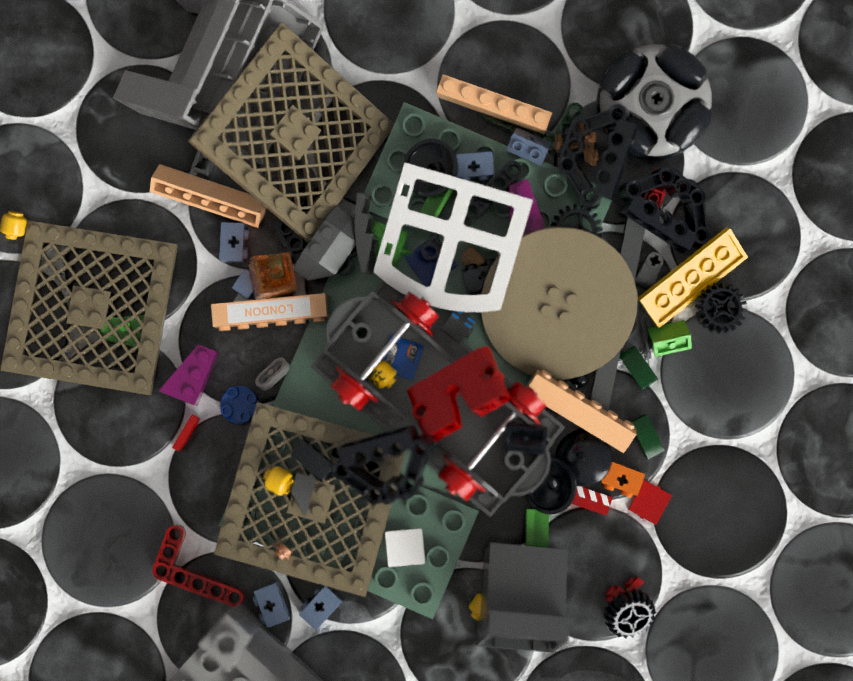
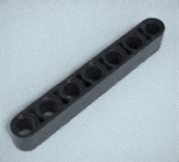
[421,160,522,262]

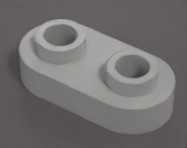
[255,357,290,391]

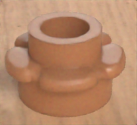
[274,542,292,560]

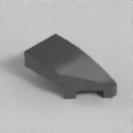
[291,473,316,516]

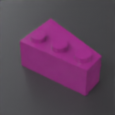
[509,179,545,235]
[159,344,219,406]

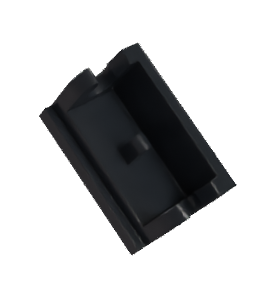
[505,423,548,455]

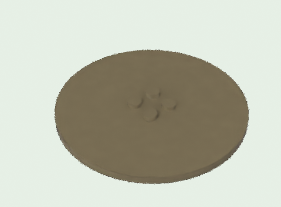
[481,226,638,380]

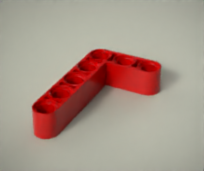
[152,525,245,607]

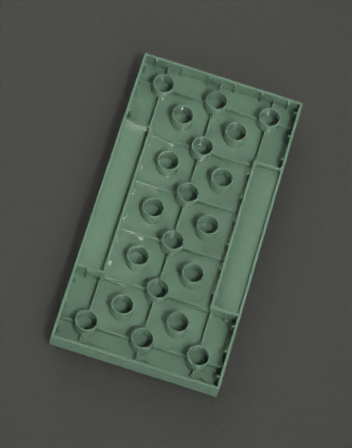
[218,102,612,619]

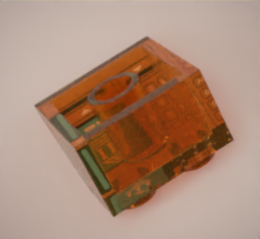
[248,252,298,300]

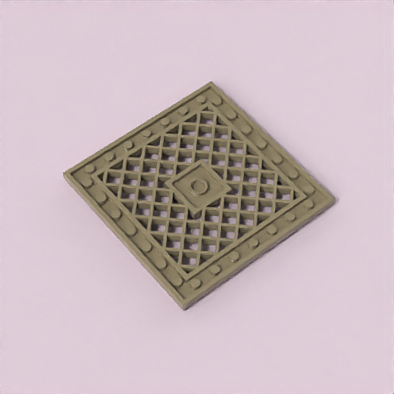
[188,22,394,243]
[0,221,178,396]
[214,402,407,597]

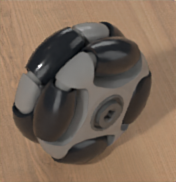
[596,43,713,161]

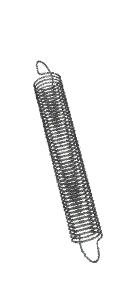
[638,310,651,364]

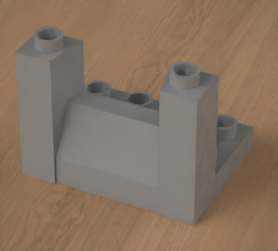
[113,0,324,164]
[169,603,324,681]

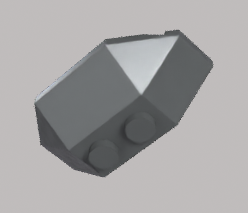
[293,206,356,280]

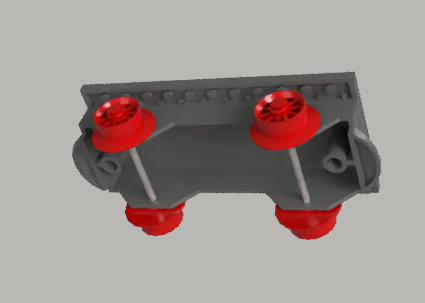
[311,281,565,518]

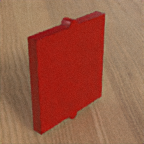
[628,480,672,525]

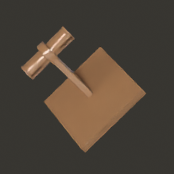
[554,123,599,167]

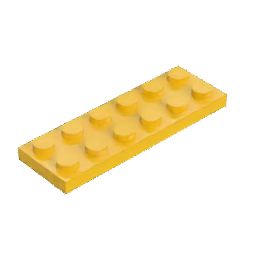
[637,227,748,328]

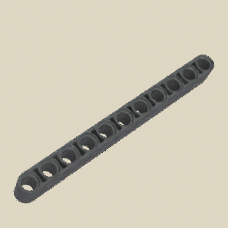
[589,217,645,411]

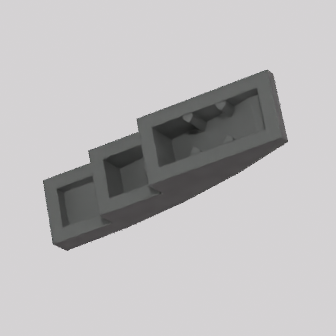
[355,193,379,275]

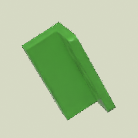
[419,188,455,218]
[648,320,692,357]
[525,509,549,548]

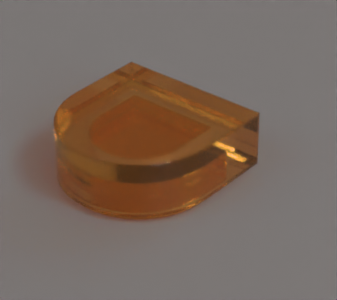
[462,246,485,267]

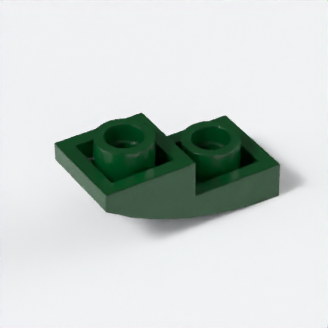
[619,346,658,390]
[630,414,664,459]

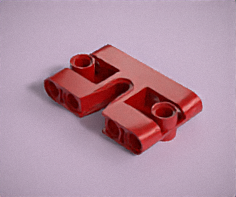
[407,346,510,442]

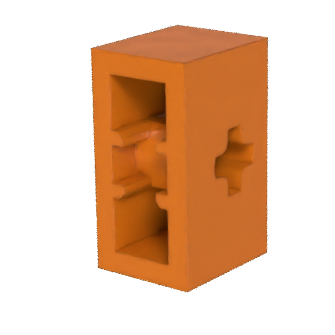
[600,462,645,498]

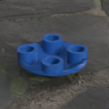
[220,386,258,424]

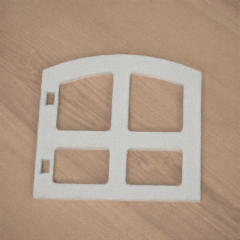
[373,163,533,312]

